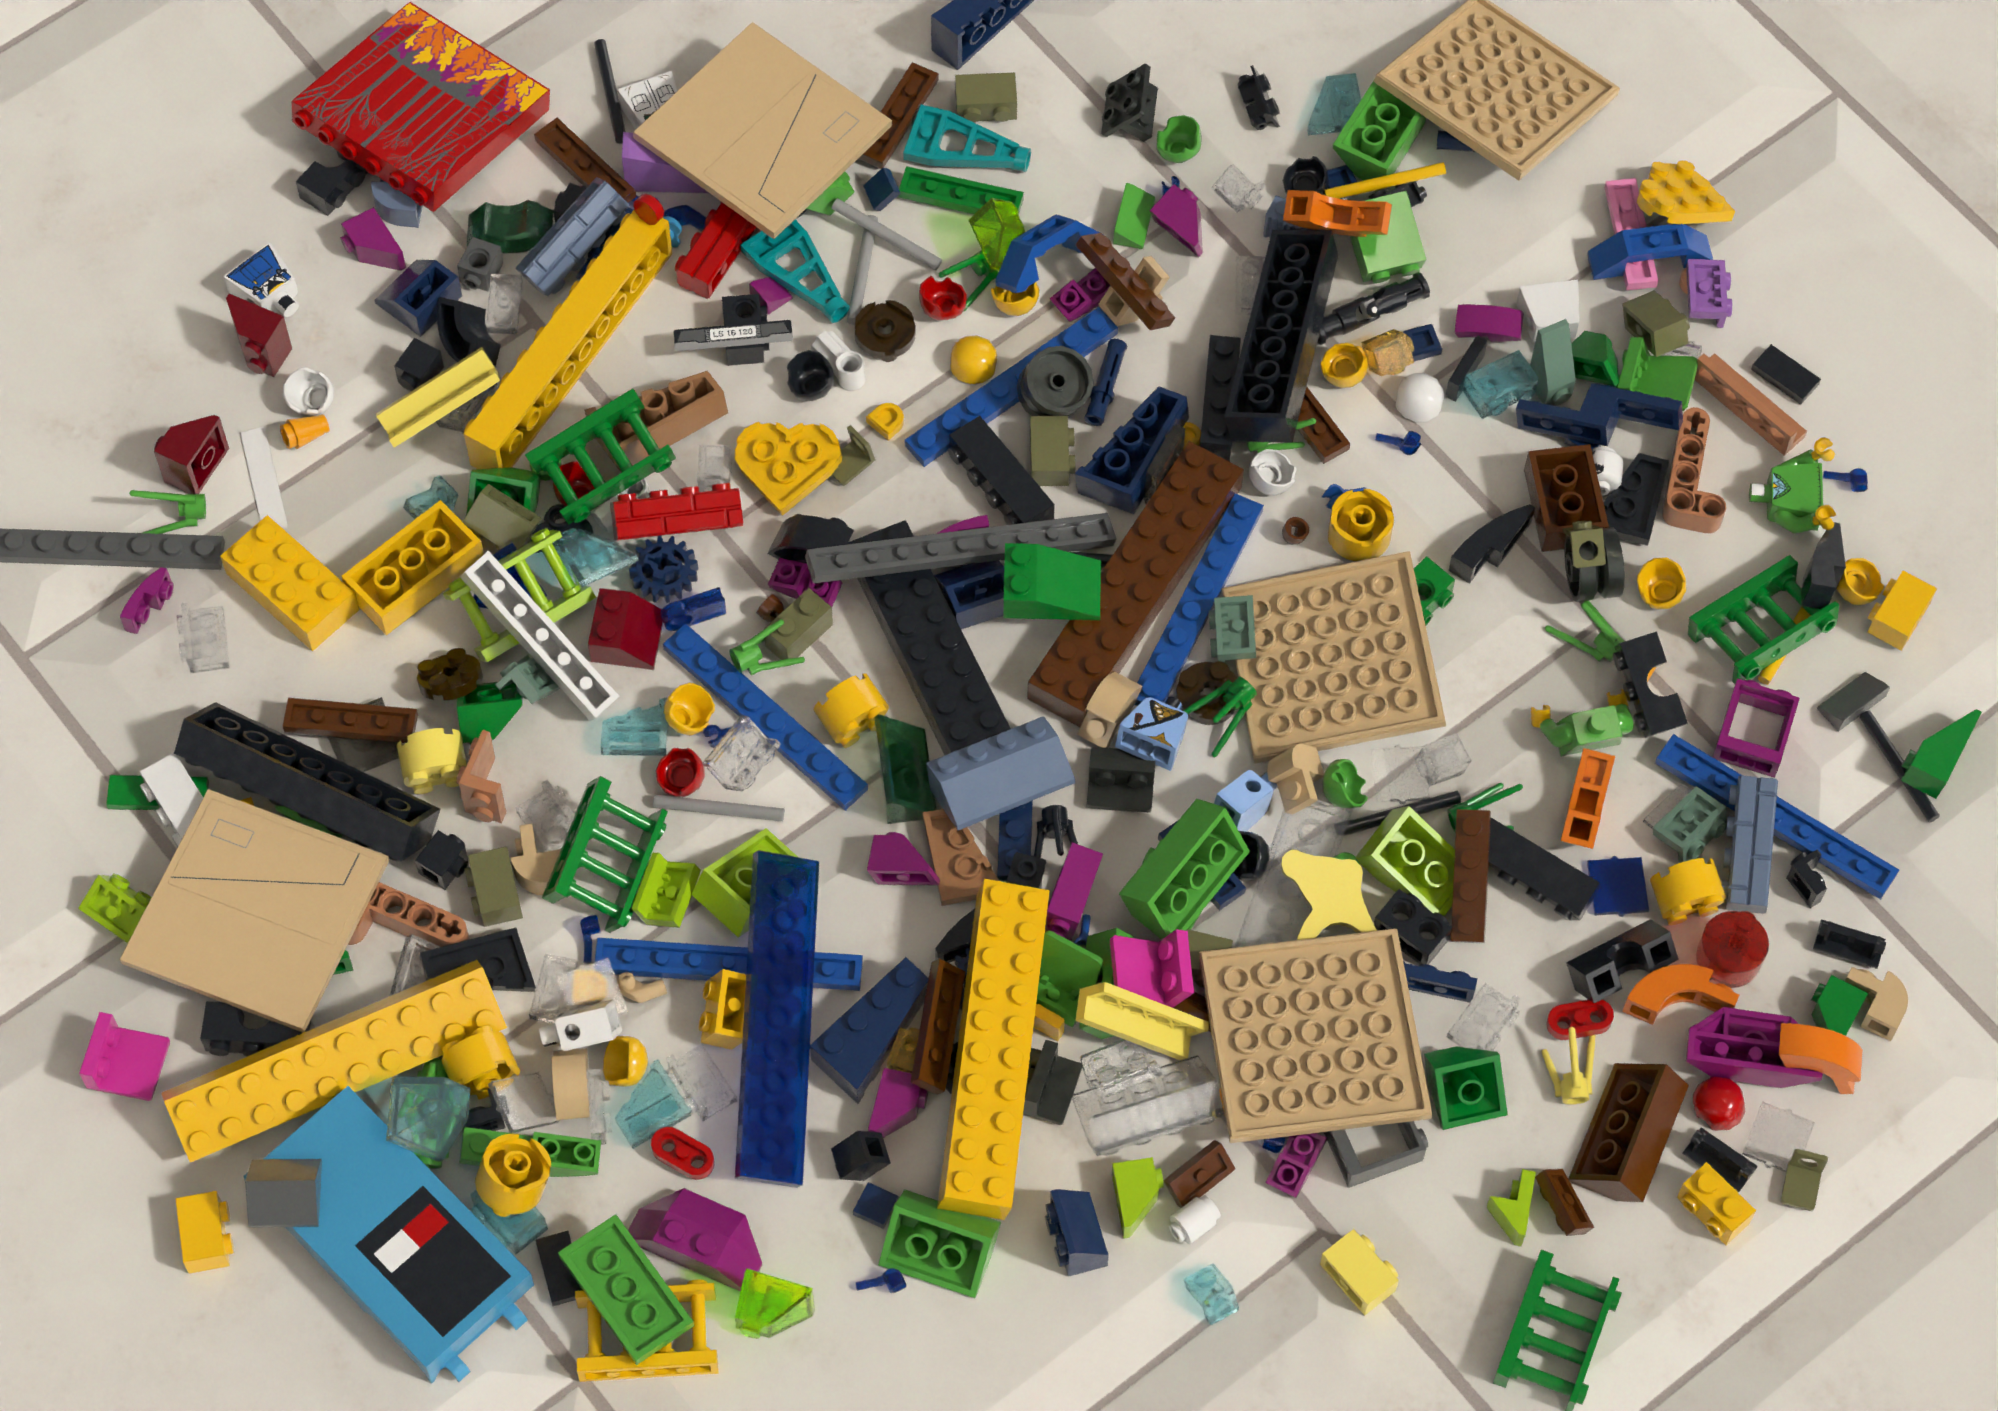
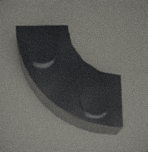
[437,297,501,367]
[767,514,854,563]

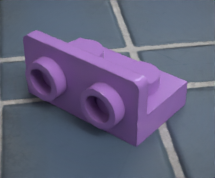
[1686,259,1732,328]

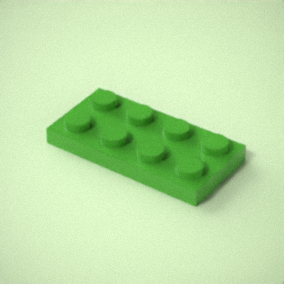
[558,1214,694,1365]

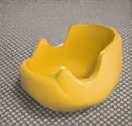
[991,282,1040,316]
[950,335,997,384]
[1320,343,1368,388]
[1637,557,1687,610]
[1837,558,1884,606]
[663,682,715,736]
[603,1036,648,1087]

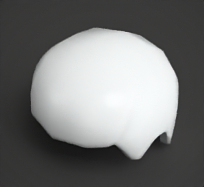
[283,367,334,416]
[1396,373,1444,422]
[1249,449,1296,496]

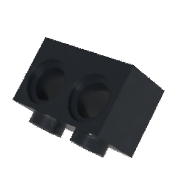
[722,294,770,366]
[1374,889,1452,965]

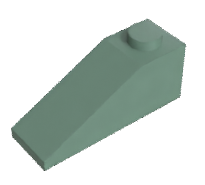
[1527,319,1576,405]

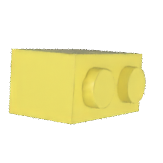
[1320,1229,1399,1316]

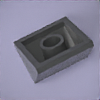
[245,1159,322,1228]

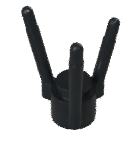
[1034,805,1078,858]

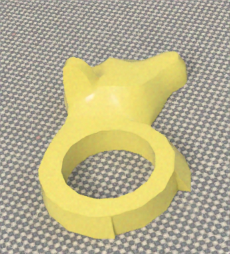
[1281,850,1377,940]

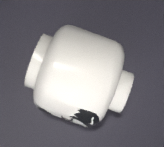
[1592,447,1623,496]

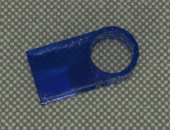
[660,587,726,631]

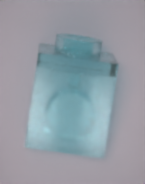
[403,475,459,519]
[1184,1263,1239,1325]

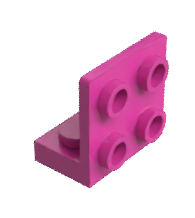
[1110,929,1194,1008]
[79,1012,170,1101]

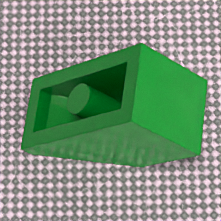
[1571,331,1619,387]
[1811,975,1868,1036]

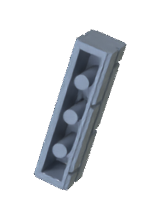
[515,177,630,296]
[1722,775,1778,914]

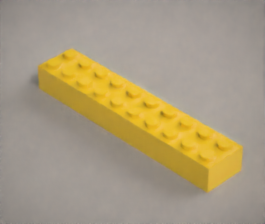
[464,210,672,469]
[937,879,1050,1220]
[161,960,507,1163]

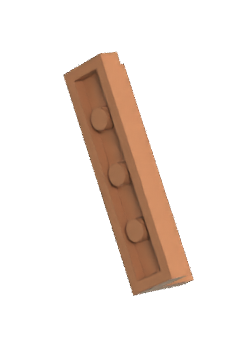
[1695,353,1807,456]

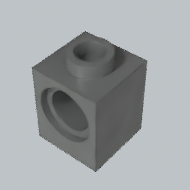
[457,237,503,292]

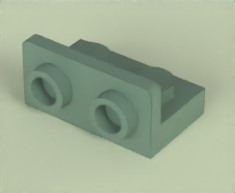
[1209,595,1256,663]
[495,655,560,704]
[1653,786,1727,863]

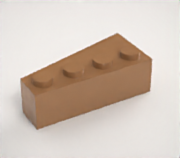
[584,371,728,473]

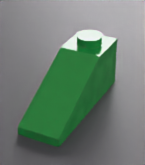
[1901,709,1982,799]

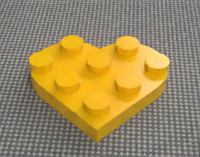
[1636,161,1735,224]
[735,422,843,516]

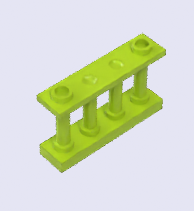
[443,528,596,662]

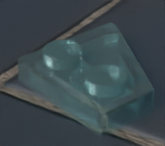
[1307,73,1361,136]
[600,698,668,756]
[615,1059,691,1149]

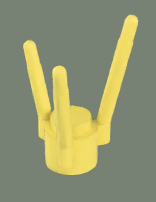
[1542,1027,1596,1105]

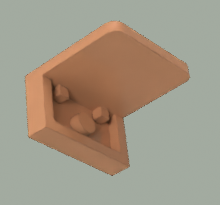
[457,730,506,824]

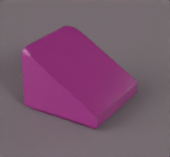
[749,277,793,315]

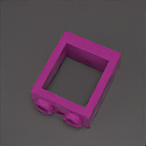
[1712,678,1800,778]
[1045,842,1103,941]

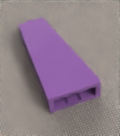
[622,132,709,193]

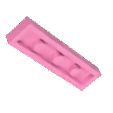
[1604,178,1658,290]

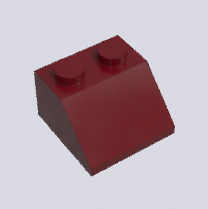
[226,293,292,377]
[154,415,230,494]
[588,588,665,670]

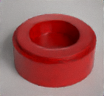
[633,194,664,225]

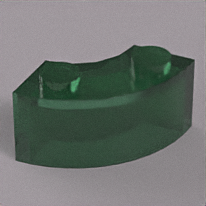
[467,200,553,254]

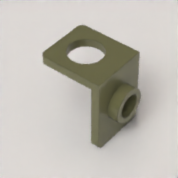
[832,425,875,486]
[1563,521,1606,568]
[1781,1149,1828,1211]

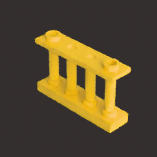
[575,1279,719,1382]

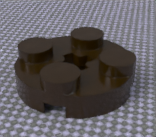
[855,300,916,362]
[417,648,483,701]
[1176,661,1237,725]

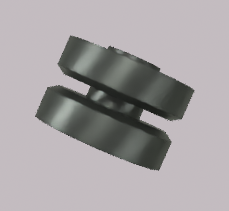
[1017,346,1094,418]
[1564,527,1625,602]

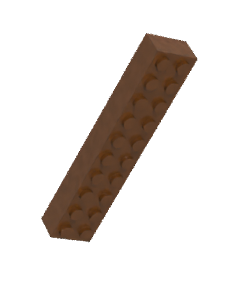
[1027,441,1244,727]

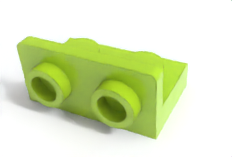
[78,873,152,943]

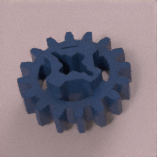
[629,536,699,603]

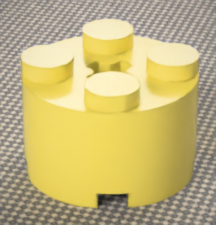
[397,728,467,794]

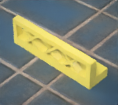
[376,347,500,448]
[1075,982,1209,1060]

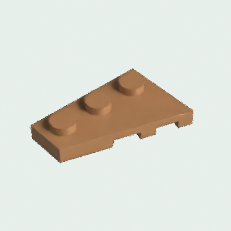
[923,809,1002,906]

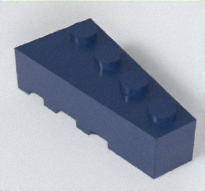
[931,0,1034,70]
[1074,386,1189,514]
[810,957,929,1104]

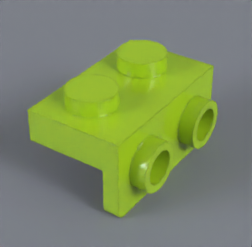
[632,852,701,928]

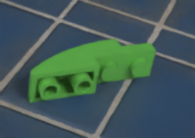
[459,1127,601,1177]

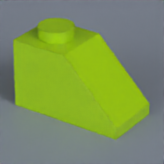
[1111,1157,1164,1239]

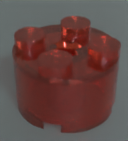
[1696,911,1769,988]

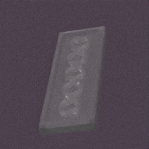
[1234,800,1352,948]

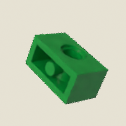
[1414,556,1455,625]

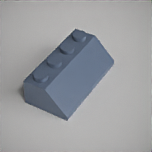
[926,716,1075,830]

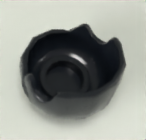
[1282,156,1329,195]
[787,350,834,401]
[1233,831,1270,881]

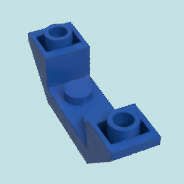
[995,214,1100,293]
[1587,224,1713,280]

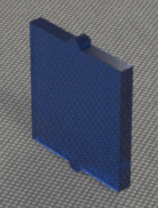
[1587,856,1649,917]

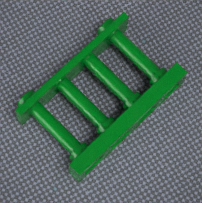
[525,388,676,525]
[1688,555,1839,684]
[542,776,668,933]
[1493,1249,1622,1411]

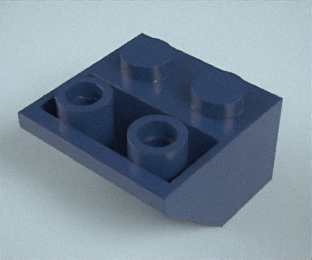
[374,260,462,337]
[934,560,1004,630]
[1045,1189,1109,1277]

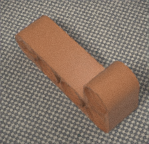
[1662,407,1726,534]
[348,882,470,949]

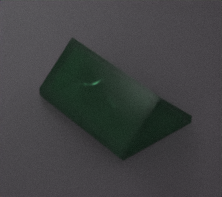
[874,714,937,824]

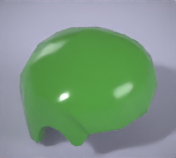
[1156,115,1202,163]
[1322,759,1368,809]

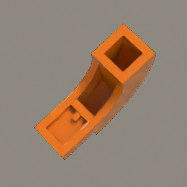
[1283,190,1392,237]
[1561,748,1615,849]
[1622,964,1740,1025]
[1779,1023,1863,1094]

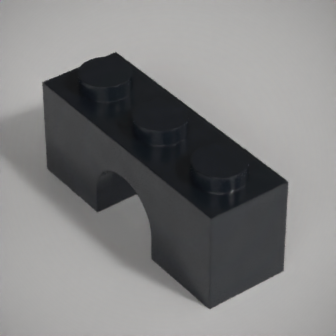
[296,151,368,216]
[1613,631,1688,738]
[1566,919,1679,1003]
[200,1001,311,1057]

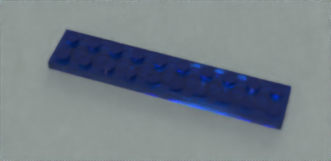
[735,850,819,1188]

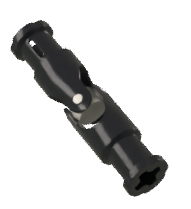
[1317,272,1430,345]

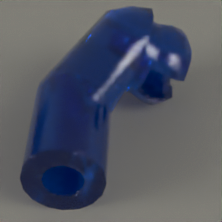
[664,205,707,232]

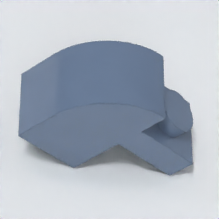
[371,178,423,228]

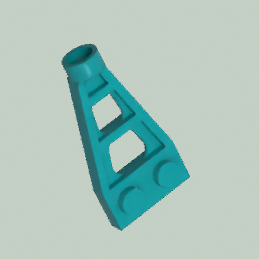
[903,104,1031,172]
[740,219,850,323]

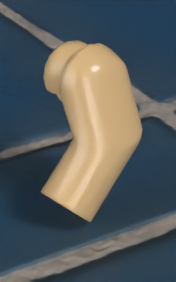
[617,972,667,1003]

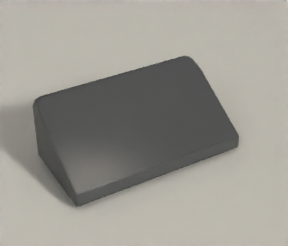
[1817,672,1890,732]

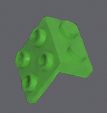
[1616,337,1698,411]
[1036,931,1104,1028]

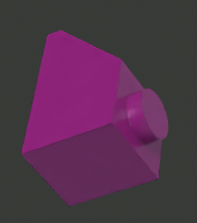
[1150,184,1203,257]
[340,207,406,271]
[867,832,940,885]
[868,1068,929,1138]

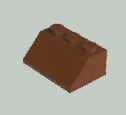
[1524,444,1609,552]

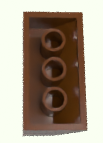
[1568,1063,1689,1202]

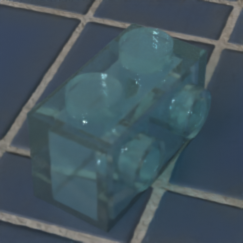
[1463,350,1539,419]
[470,1190,548,1255]

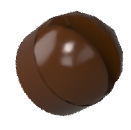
[1282,517,1309,545]
[756,594,784,622]

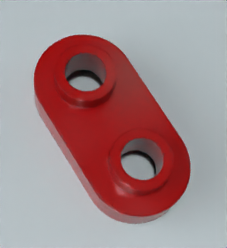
[1546,1000,1614,1040]
[651,1127,714,1180]

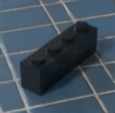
[1200,335,1241,462]
[948,416,1055,525]
[1489,818,1601,921]

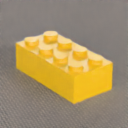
[341,500,484,636]
[220,515,359,651]

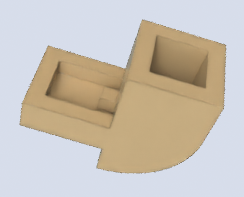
[1098,256,1170,326]
[1077,671,1143,748]
[1267,743,1324,815]
[510,824,561,895]
[1845,967,1908,1041]
[552,1048,591,1120]

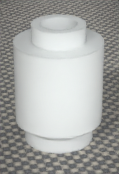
[1169,1195,1221,1244]

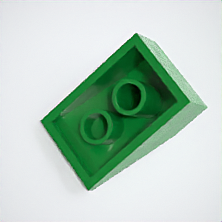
[1003,543,1101,620]

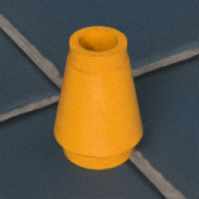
[280,414,330,449]

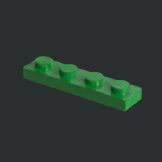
[898,166,1024,224]

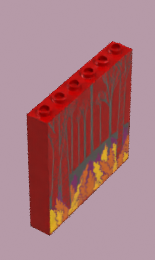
[291,2,550,212]

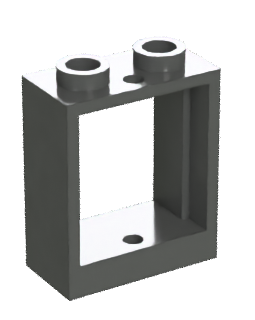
[1324,1121,1428,1188]

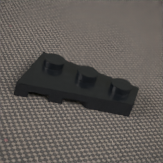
[1603,453,1669,546]
[419,927,536,992]

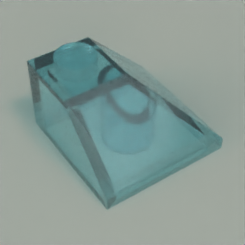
[552,528,639,588]
[386,1076,471,1162]

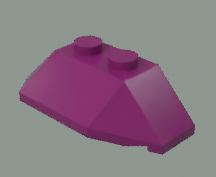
[1686,1007,1823,1088]
[628,1188,762,1295]

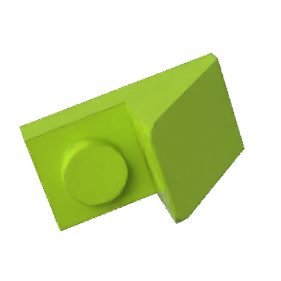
[1487,1169,1536,1247]

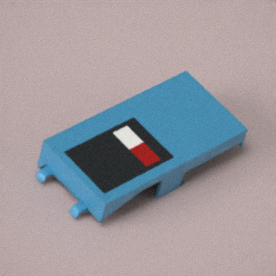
[243,1086,534,1383]

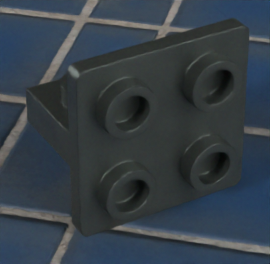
[1101,63,1158,142]
[1087,747,1155,813]
[1023,1039,1082,1125]

